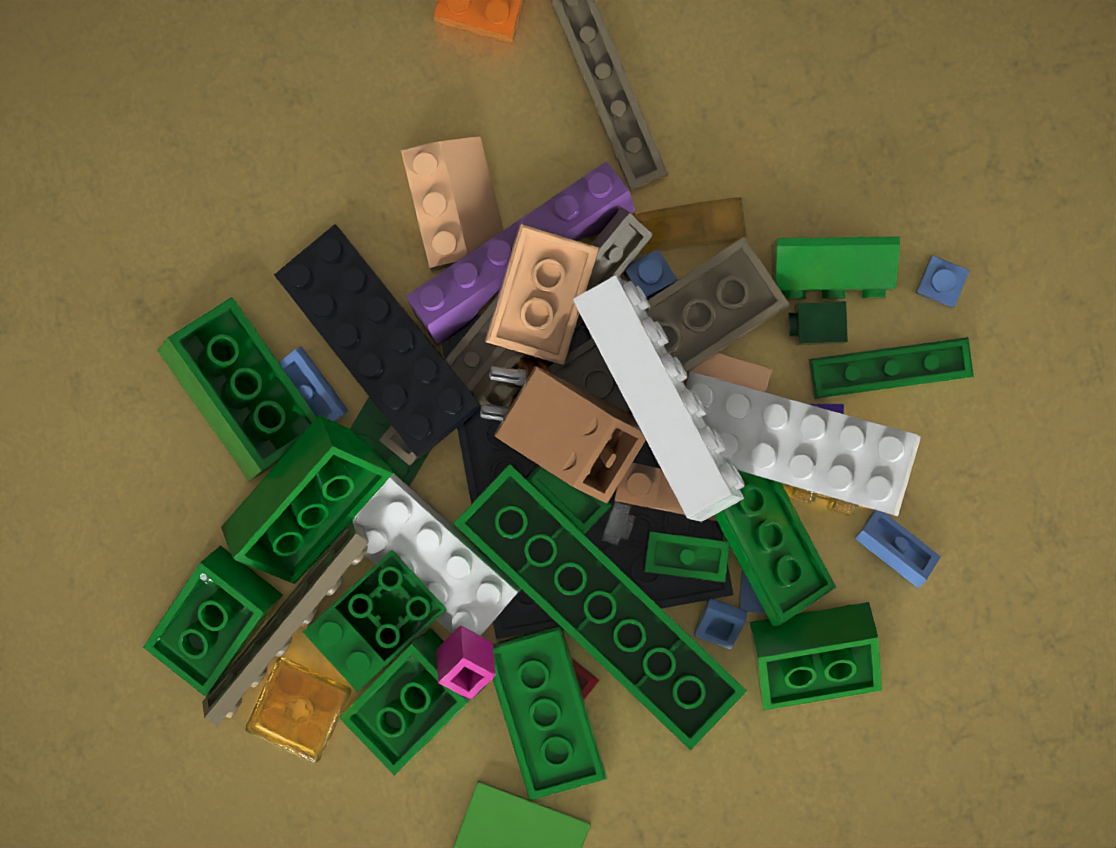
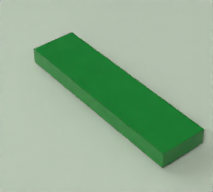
[808,337,974,399]

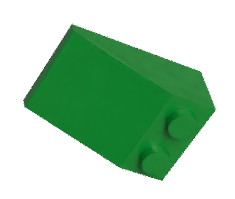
[143,545,283,697]
[339,628,486,775]

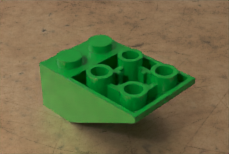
[303,550,447,692]

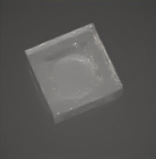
[602,501,635,545]

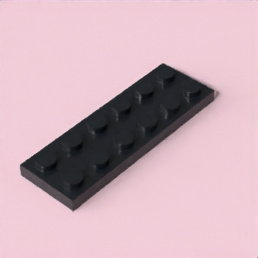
[274,224,481,458]

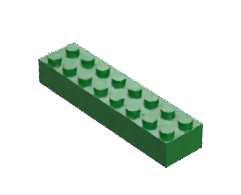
[453,464,747,750]

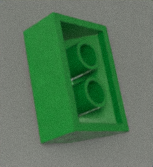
[771,236,900,300]
[750,602,882,711]

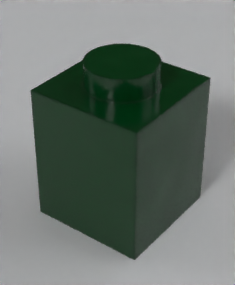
[788,301,848,345]

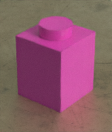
[436,625,496,700]

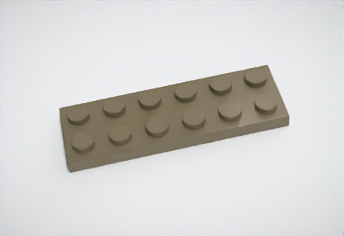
[548,237,789,412]

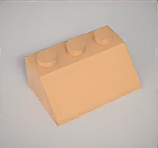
[401,136,503,272]

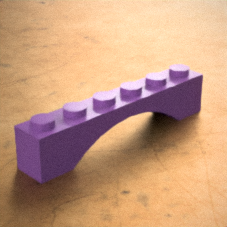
[406,161,635,345]

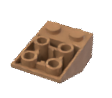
[494,366,646,503]

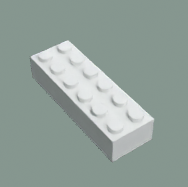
[573,275,745,522]

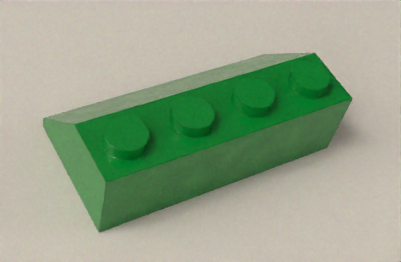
[157,297,317,482]
[221,415,393,584]

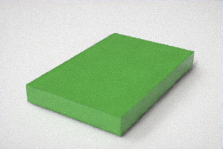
[453,781,591,848]

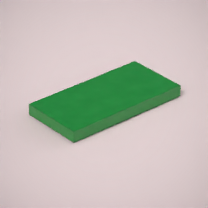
[714,470,836,627]
[492,625,607,801]

